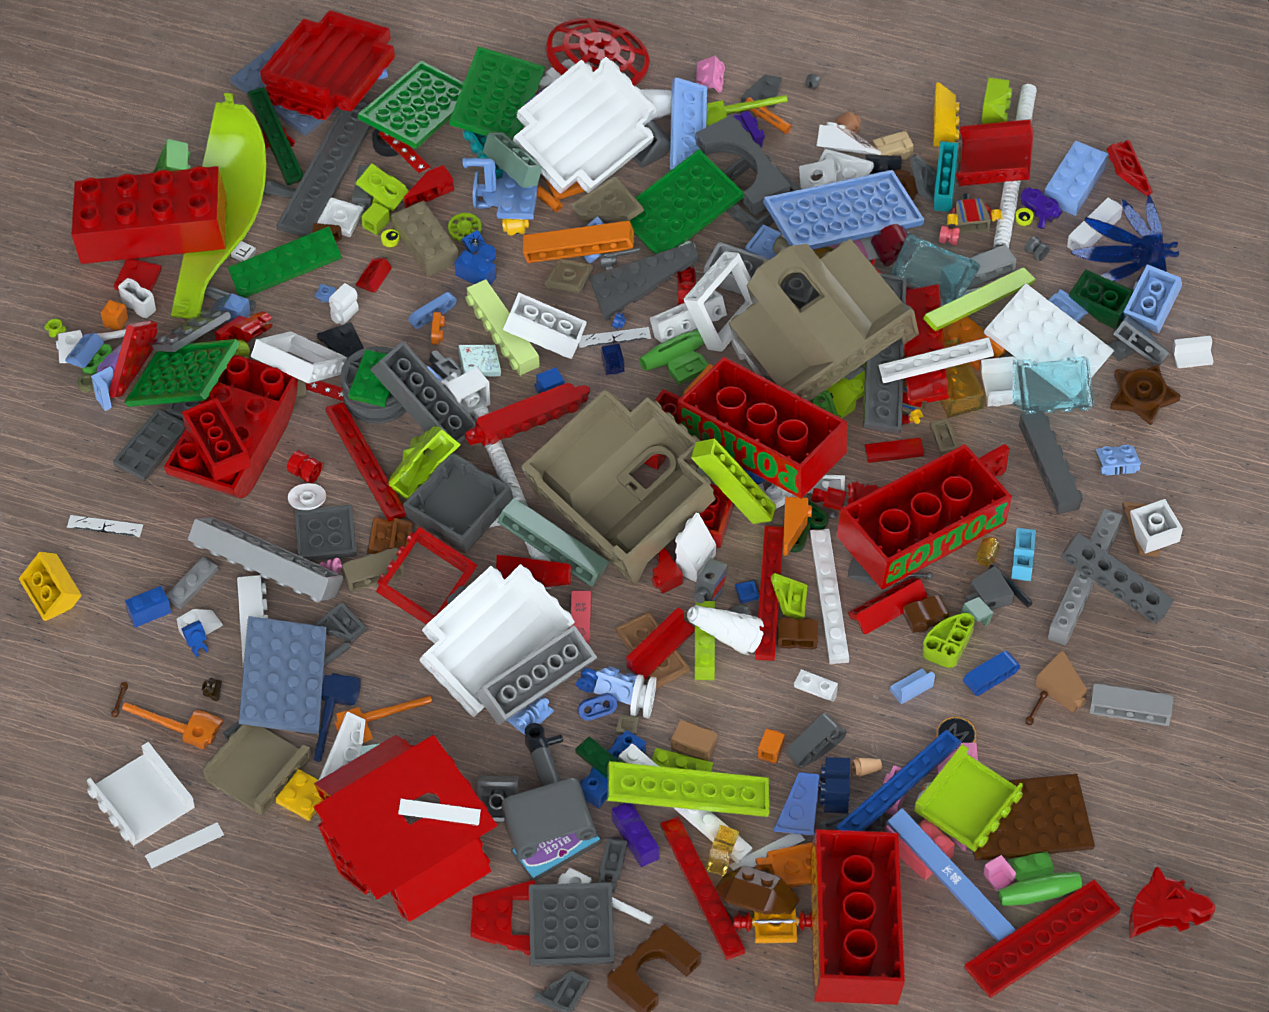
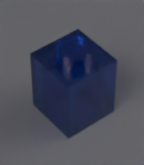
[601,344,624,375]

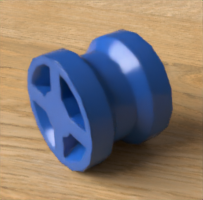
[576,668,598,693]

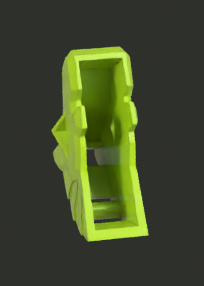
[389,426,461,499]

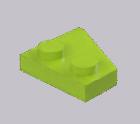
[771,573,808,620]

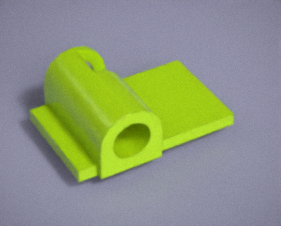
[355,163,410,211]

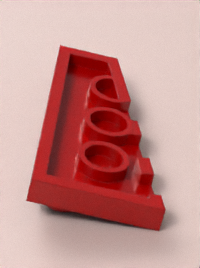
[496,555,572,587]

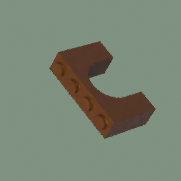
[607,923,701,1012]

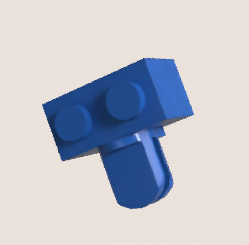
[455,245,496,285]

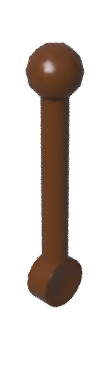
[111,682,128,717]
[1025,691,1048,725]

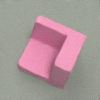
[983,855,1016,892]

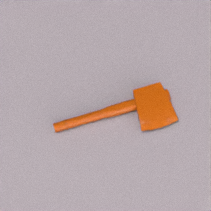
[334,695,432,743]
[122,702,224,750]

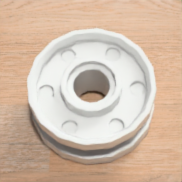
[631,674,656,719]

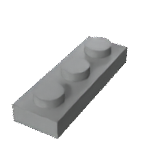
[166,557,219,609]

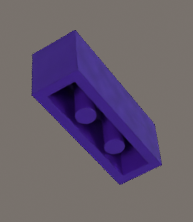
[612,803,659,868]

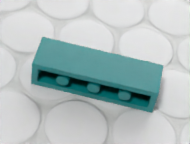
[934,142,958,212]

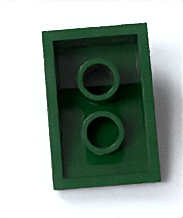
[1069,269,1134,329]

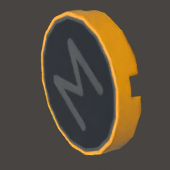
[936,717,976,743]

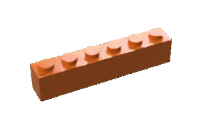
[523,221,634,263]

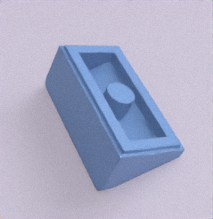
[65,333,104,368]

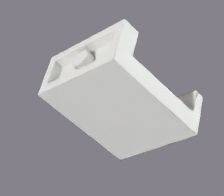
[979,356,1026,407]

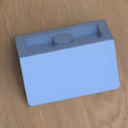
[91,367,114,411]
[890,668,935,704]

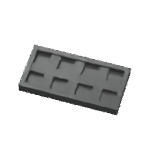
[152,309,231,352]
[113,409,186,481]

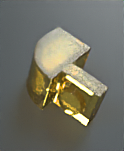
[706,825,740,876]

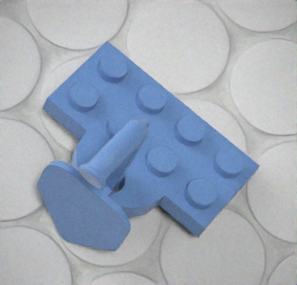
[462,158,540,220]

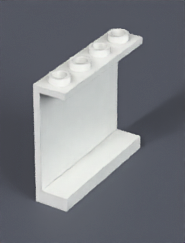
[87,742,195,846]

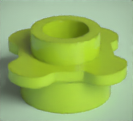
[44,319,66,338]

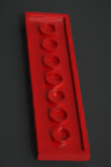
[964,879,1121,999]

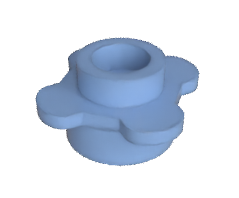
[315,284,336,303]

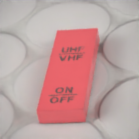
[570,591,591,644]

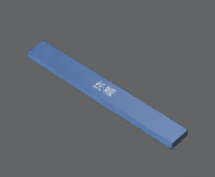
[886,808,1016,942]

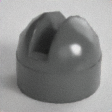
[806,74,821,89]

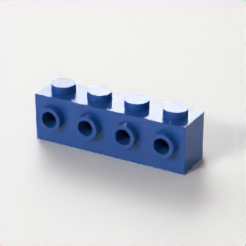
[580,730,646,809]

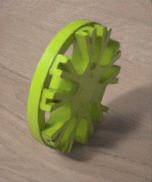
[448,213,482,243]

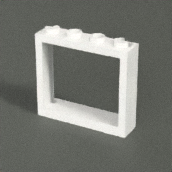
[683,251,753,352]
[251,331,347,383]

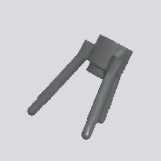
[600,247,640,270]

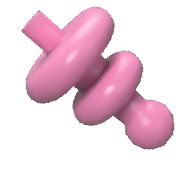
[319,558,342,573]

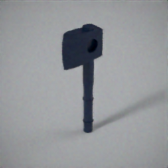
[314,673,361,762]

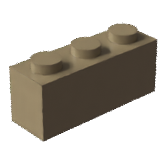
[341,548,405,593]

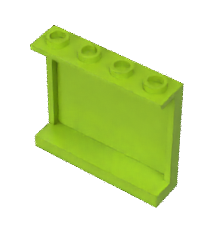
[914,744,1023,852]

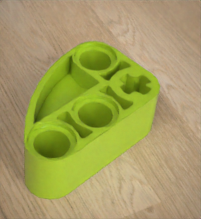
[922,613,975,668]

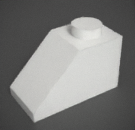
[177,609,223,639]

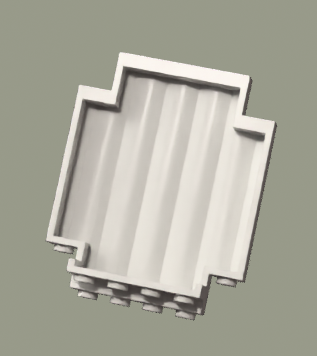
[513,57,657,194]
[419,564,575,717]

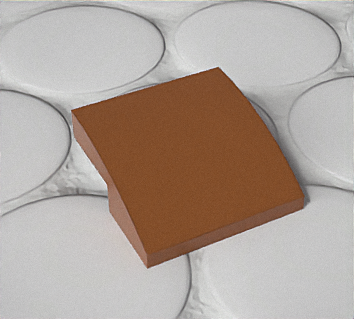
[367,517,413,554]

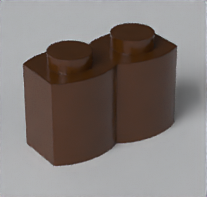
[903,595,949,633]
[778,617,818,649]

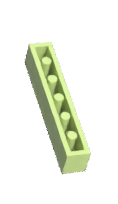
[465,280,540,376]

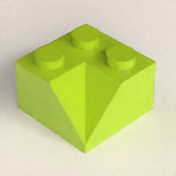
[981,77,1012,124]

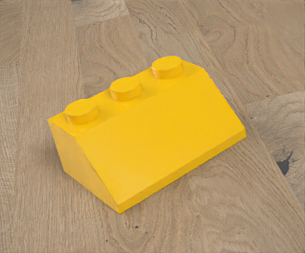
[933,82,959,147]
[18,552,82,621]

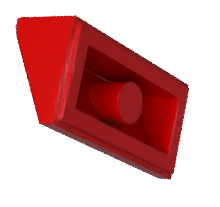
[355,258,392,293]

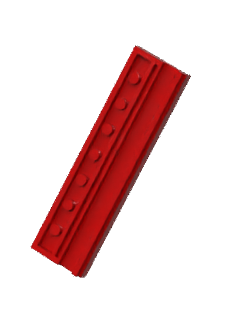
[904,284,949,406]

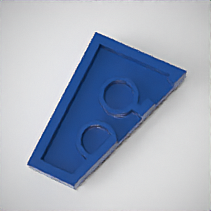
[773,772,820,835]

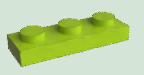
[652,748,714,772]

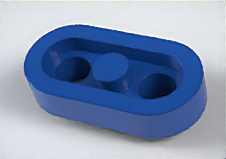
[577,694,617,721]

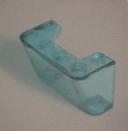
[1013,356,1094,414]

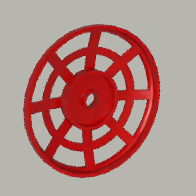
[545,18,649,86]

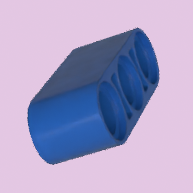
[963,651,1020,696]

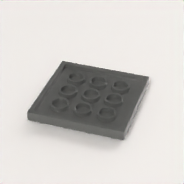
[529,882,614,966]

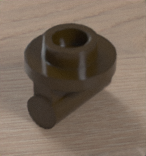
[202,677,222,701]

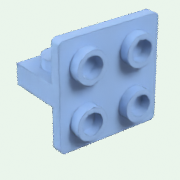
[593,666,637,705]

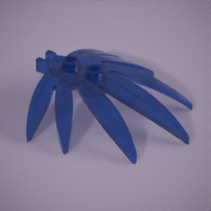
[1071,195,1179,290]

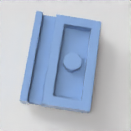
[1049,289,1088,322]

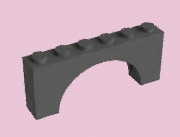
[695,115,791,215]

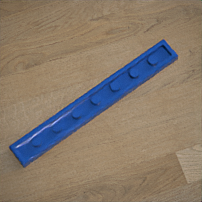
[834,729,961,831]

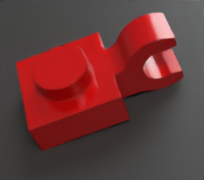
[811,487,847,511]

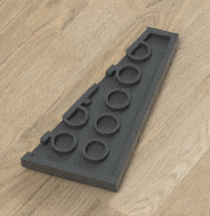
[589,242,699,322]

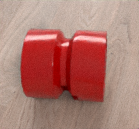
[287,450,323,483]

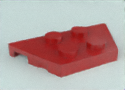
[1106,140,1153,196]

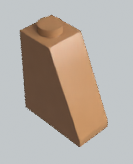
[1035,650,1087,713]

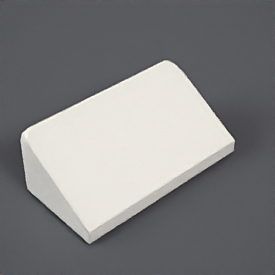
[808,475,845,493]

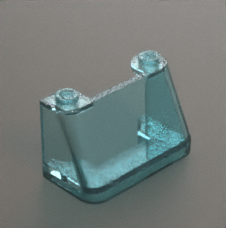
[891,233,981,303]

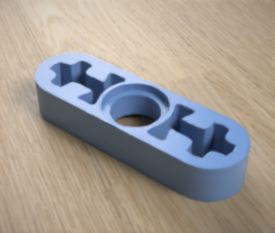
[408,292,457,329]

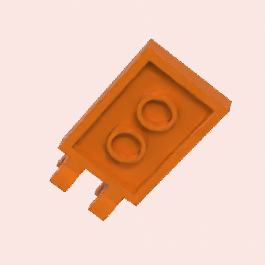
[754,842,813,888]

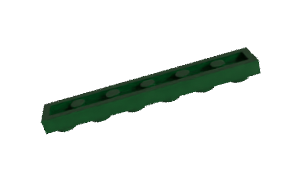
[247,87,304,186]

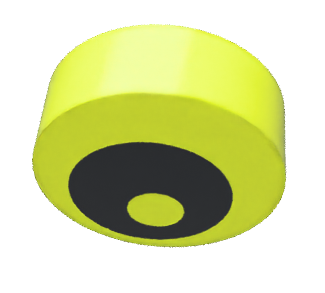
[1015,208,1034,226]
[381,229,399,247]

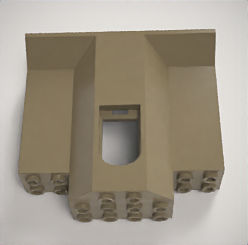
[729,238,919,402]
[521,390,715,586]

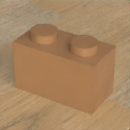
[671,720,717,761]

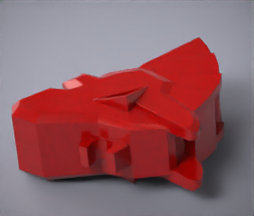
[1129,867,1216,938]

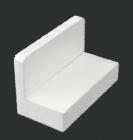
[1172,335,1214,368]

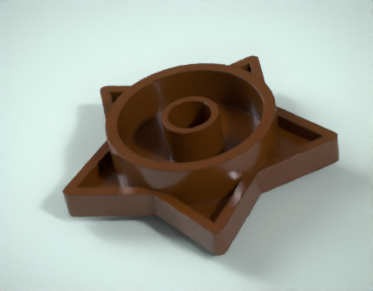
[1110,364,1181,425]

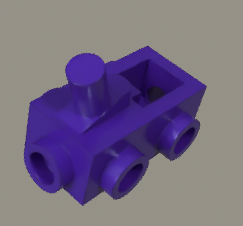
[1020,187,1062,229]

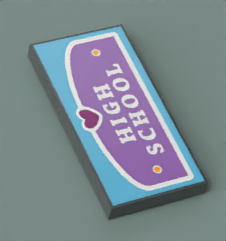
[511,833,602,881]

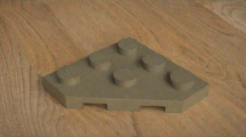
[570,176,644,221]

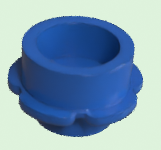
[611,313,626,330]

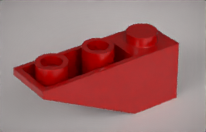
[404,164,454,208]
[677,267,696,305]

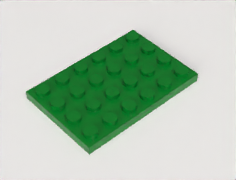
[449,46,545,141]
[358,61,464,149]
[629,149,743,255]
[124,339,240,407]

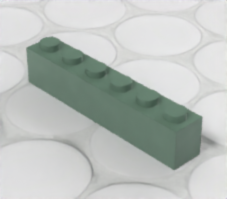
[497,498,609,587]

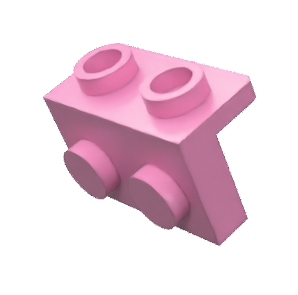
[695,56,725,93]

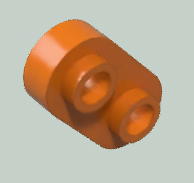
[431,312,445,345]

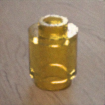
[976,537,1000,567]

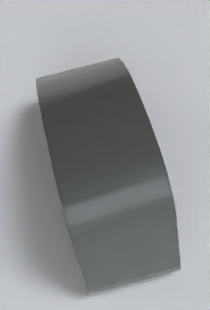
[785,713,847,768]

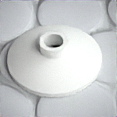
[288,483,326,510]

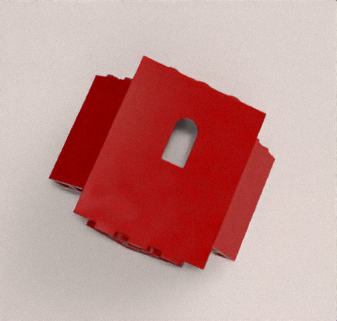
[313,734,498,922]

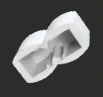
[118,278,156,318]
[329,283,359,325]

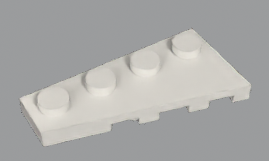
[318,711,365,781]

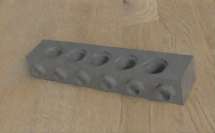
[1060,532,1174,624]

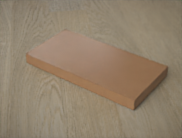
[616,612,690,689]

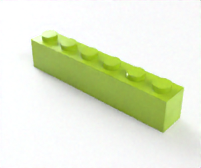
[691,438,776,524]

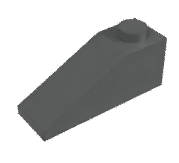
[1113,315,1170,366]

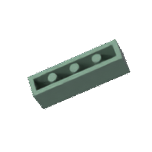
[483,132,542,188]

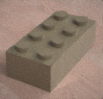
[391,201,459,277]

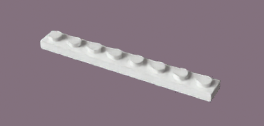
[810,529,849,664]
[618,743,752,864]

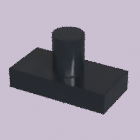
[865,154,902,174]

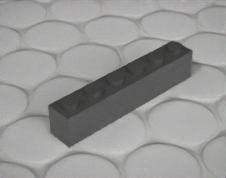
[1019,409,1083,514]

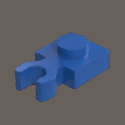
[181,620,208,657]

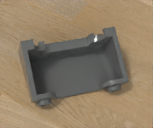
[502,778,597,861]

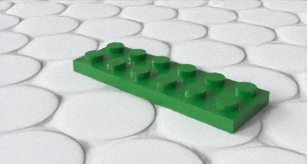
[227,226,342,298]

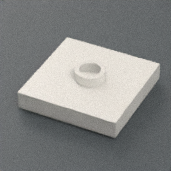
[317,198,364,237]

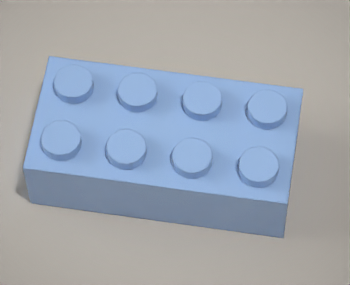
[1044,140,1108,216]

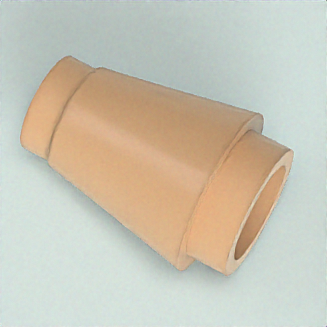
[851,757,882,777]

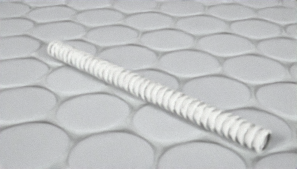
[993,84,1037,248]
[472,406,556,589]

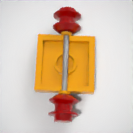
[734,908,812,943]

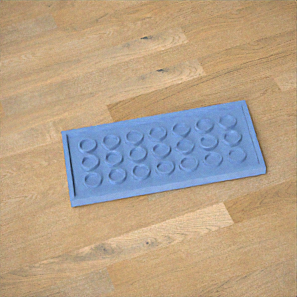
[763,170,924,250]

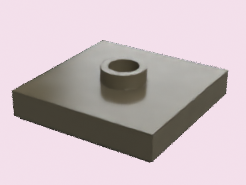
[545,259,593,293]

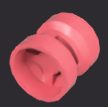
[939,225,960,246]

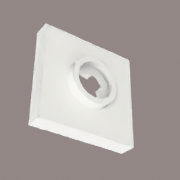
[799,159,837,189]

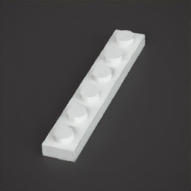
[879,337,994,383]

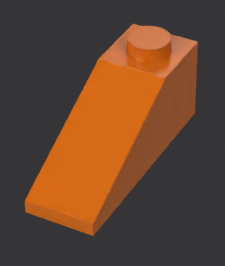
[783,497,812,556]

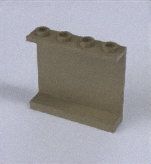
[203,724,311,815]

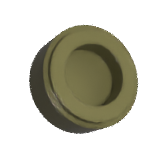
[77,374,94,392]

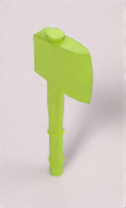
[706,95,788,127]

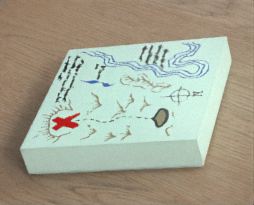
[458,345,501,376]

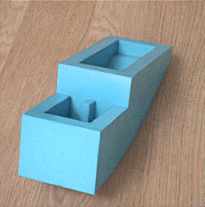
[1011,528,1036,581]

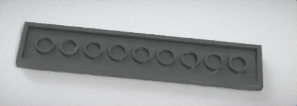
[277,101,372,237]
[863,273,907,434]

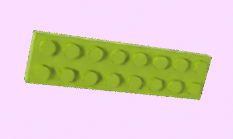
[607,761,769,817]

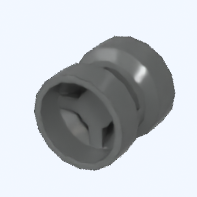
[1024,236,1050,261]

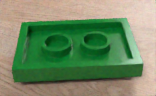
[348,350,390,407]

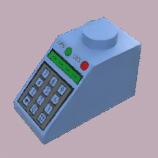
[211,294,251,322]

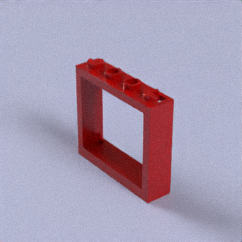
[376,527,478,625]

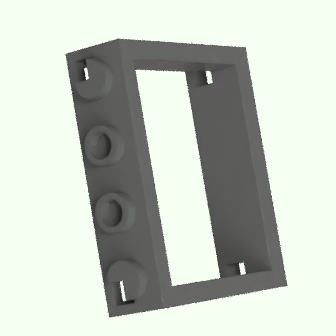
[723,157,802,234]

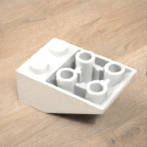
[675,512,716,582]

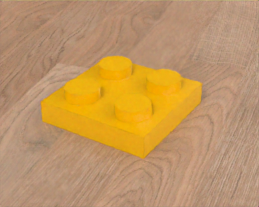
[275,769,322,821]

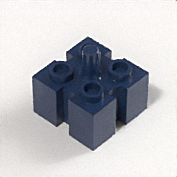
[818,757,850,814]

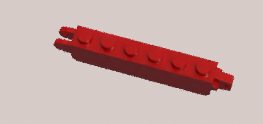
[465,383,590,447]

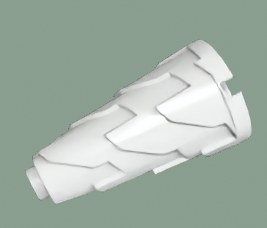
[687,605,764,655]

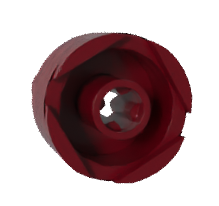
[871,224,913,267]

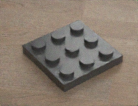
[294,505,357,561]

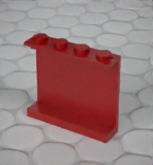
[955,119,1034,186]

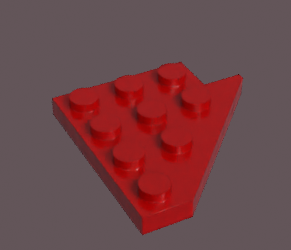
[109,320,158,398]

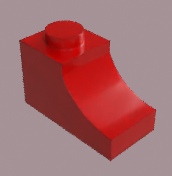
[651,547,683,594]

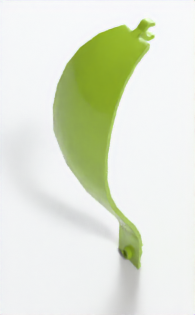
[171,93,266,319]

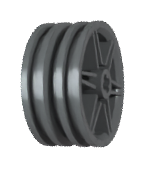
[341,346,407,424]

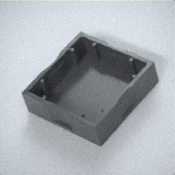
[403,452,513,553]

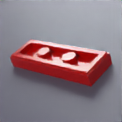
[864,437,924,463]

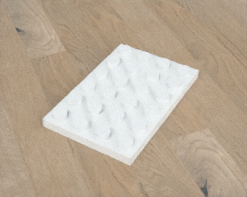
[983,284,1114,400]

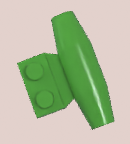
[639,329,709,386]
[998,852,1082,906]

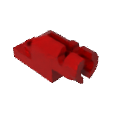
[214,311,273,343]

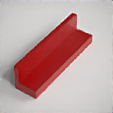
[848,577,928,635]
[626,607,695,680]

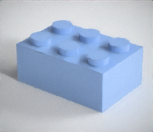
[1124,265,1182,334]

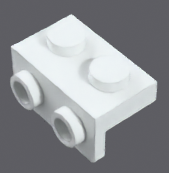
[794,669,838,702]

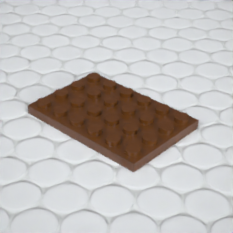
[972,774,1095,861]

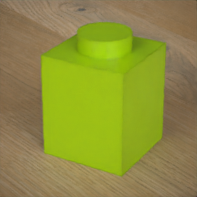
[361,202,390,235]

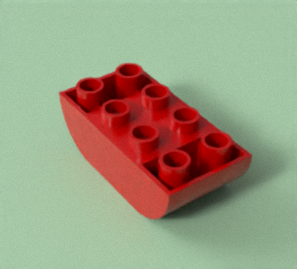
[164,354,298,499]

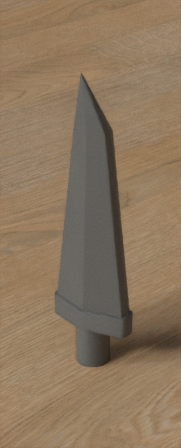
[263,179,296,198]

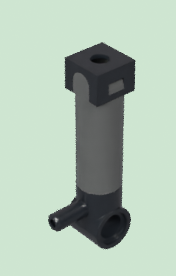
[524,723,563,786]

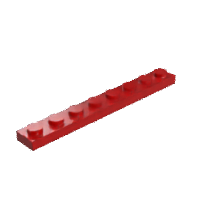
[325,402,406,522]
[755,526,784,661]
[660,816,745,960]

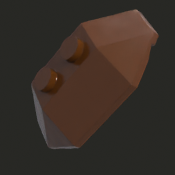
[715,865,799,914]

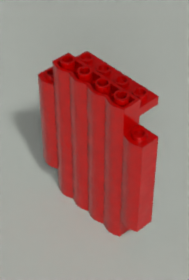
[260,10,395,120]

